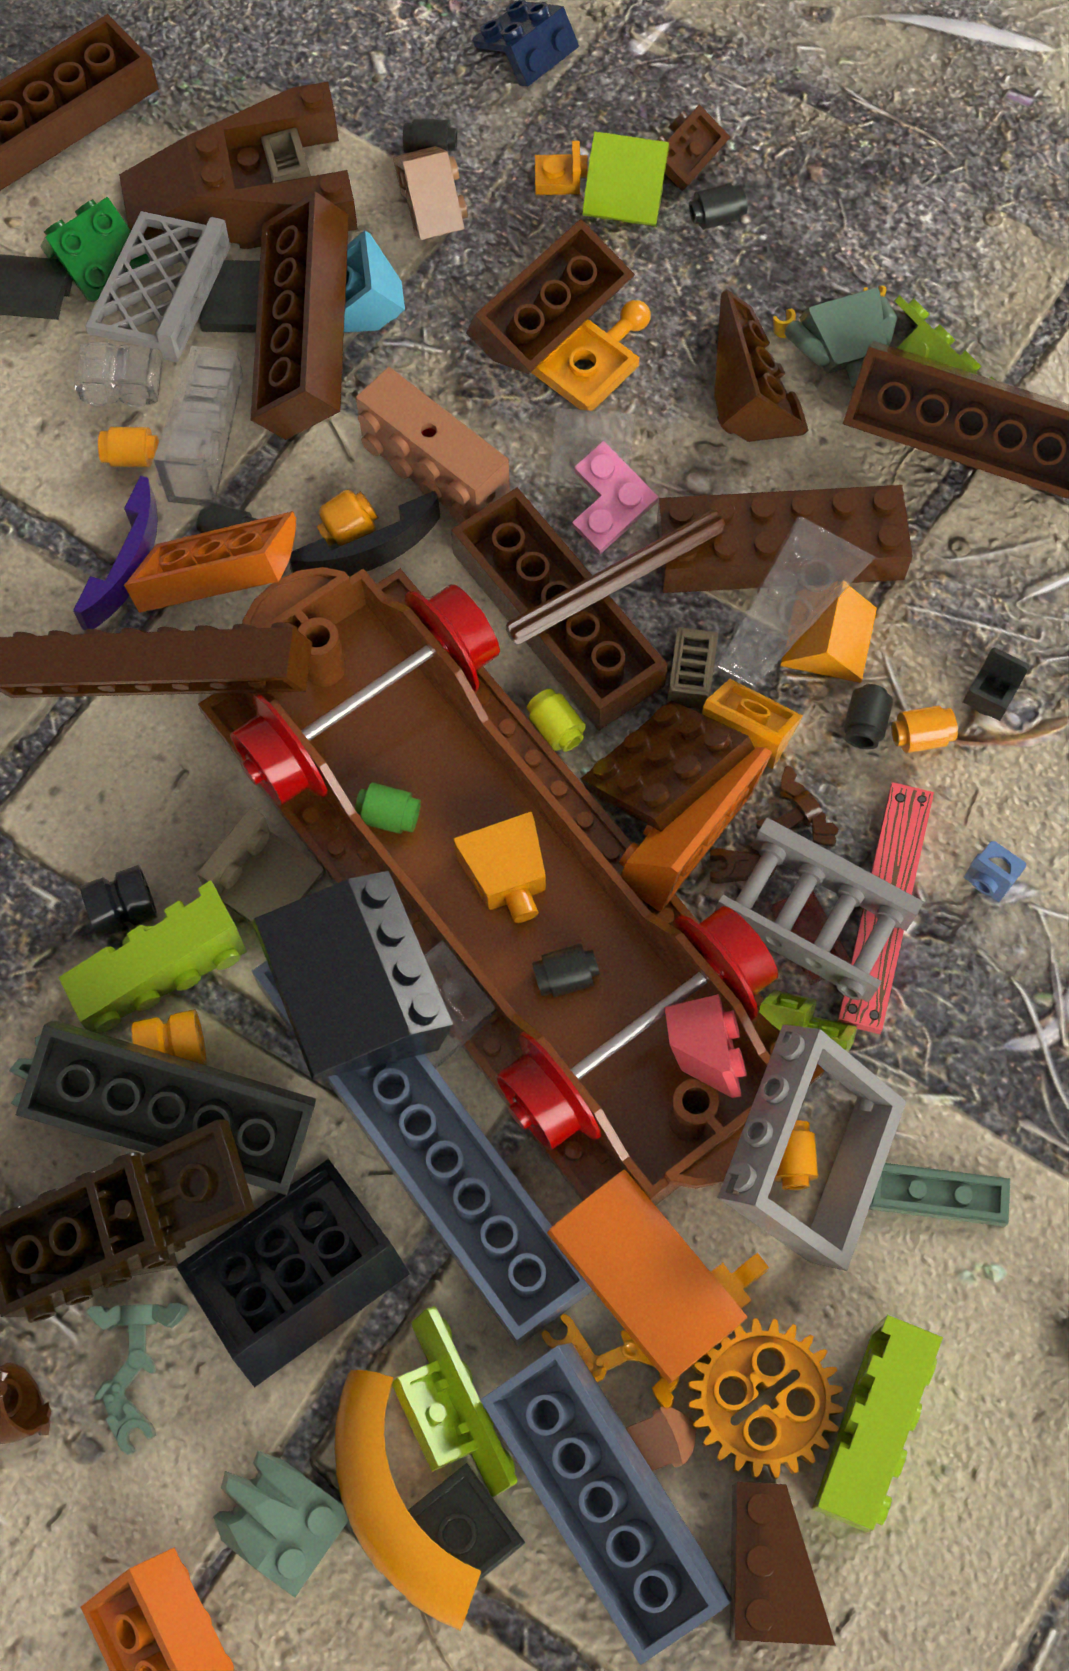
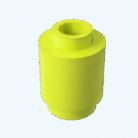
[526,688,586,752]

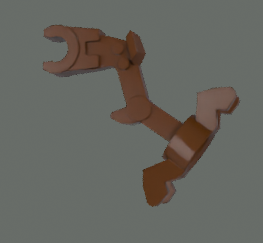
[710,765,839,884]

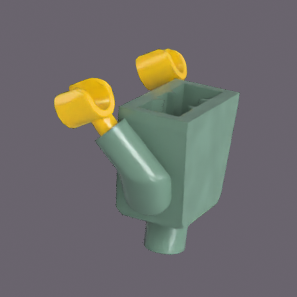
[773,285,897,389]

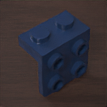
[472,0,579,87]

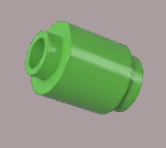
[355,782,421,834]

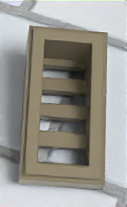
[261,127,311,183]
[667,627,718,709]

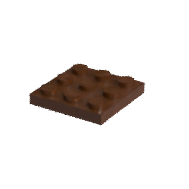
[580,700,755,831]

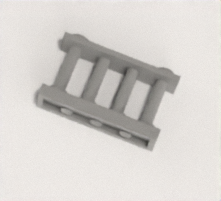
[714,818,924,1003]

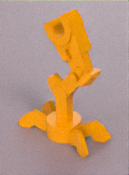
[541,1314,680,1408]

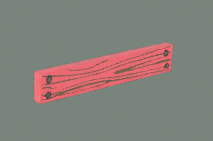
[837,782,934,1034]

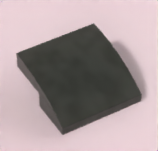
[0,254,73,320]

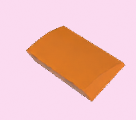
[124,511,296,613]
[547,1169,748,1384]

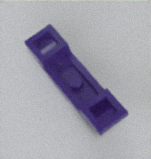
[73,475,158,630]

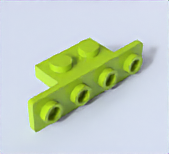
[894,295,995,380]
[392,1306,518,1497]

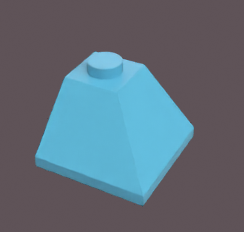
[344,231,405,332]

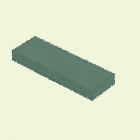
[869,1163,1011,1227]

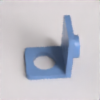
[964,841,1026,903]

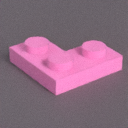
[572,441,659,555]

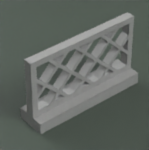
[85,211,230,362]

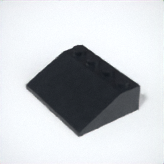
[253,871,453,1080]
[176,1158,410,1388]

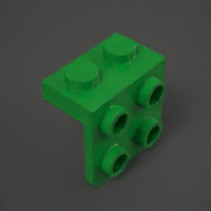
[40,197,150,302]

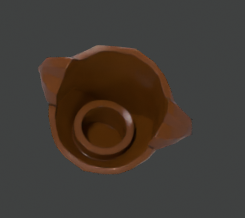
[0,1362,52,1444]

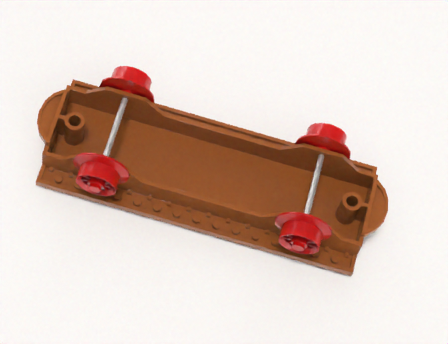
[198,567,824,1206]

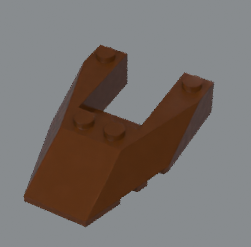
[119,81,358,249]

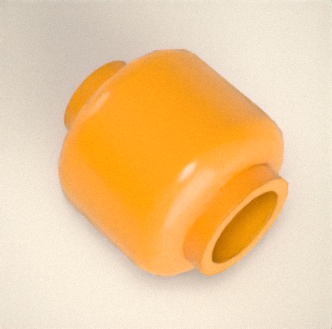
[316,489,379,546]

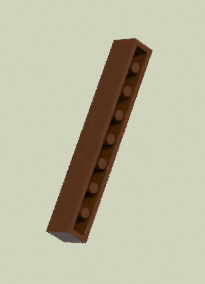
[0,622,312,698]

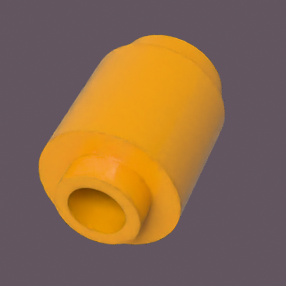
[98,427,159,467]
[891,705,958,753]
[774,1120,818,1190]

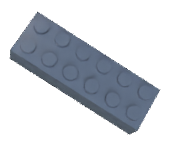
[480,1343,733,1665]

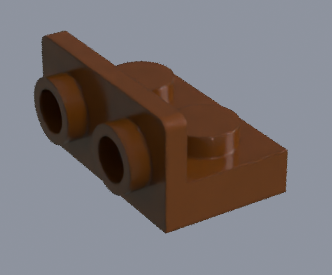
[657,104,730,191]

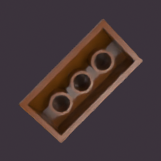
[466,219,635,374]

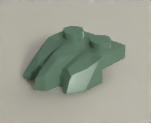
[213,1451,348,1597]

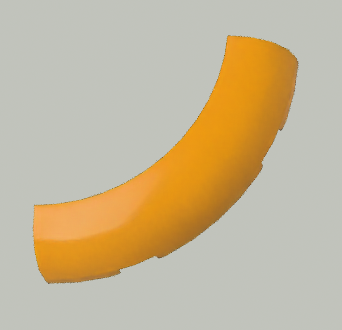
[334,1370,481,1631]

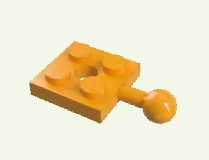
[531,300,651,416]

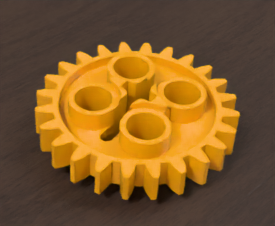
[688,1318,843,1479]

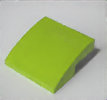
[582,131,669,227]
[759,990,857,1052]

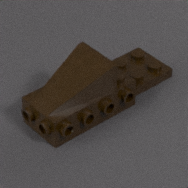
[0,1119,255,1323]

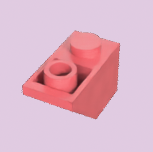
[664,994,746,1098]

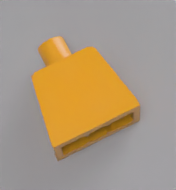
[453,812,546,923]

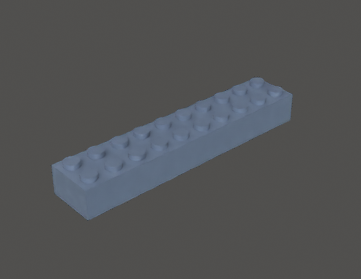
[252,961,593,1347]

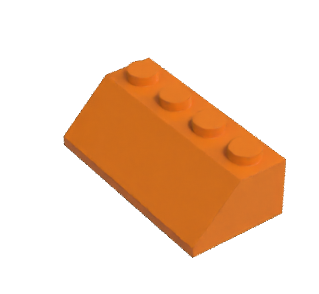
[619,747,772,912]
[80,1548,234,1671]

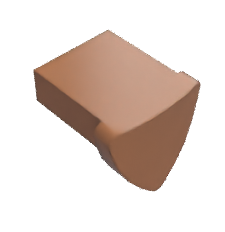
[625,1407,697,1471]

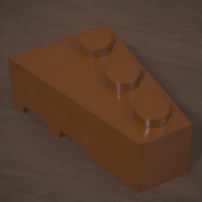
[730,1482,836,1646]

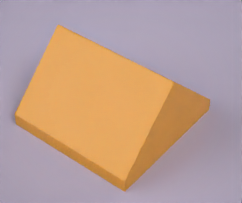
[780,580,877,683]
[702,678,803,769]

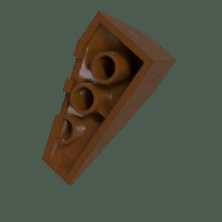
[714,289,809,442]

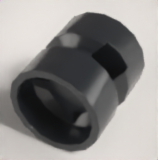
[80,865,158,938]

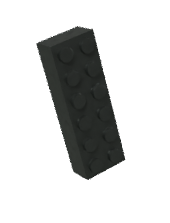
[16,1020,316,1195]

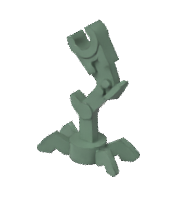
[87,1303,189,1455]

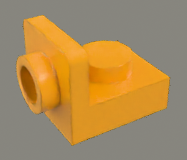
[535,141,588,195]

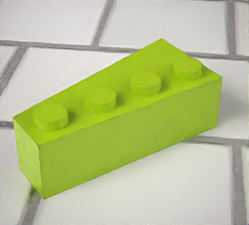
[58,880,247,1033]
[812,1315,943,1532]

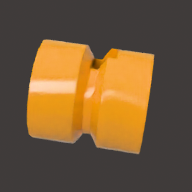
[132,1009,207,1065]

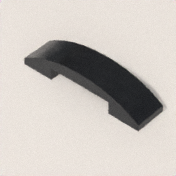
[289,490,440,577]

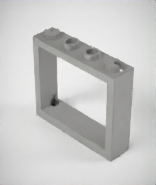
[717,1025,906,1271]

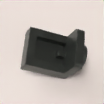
[962,647,1030,721]

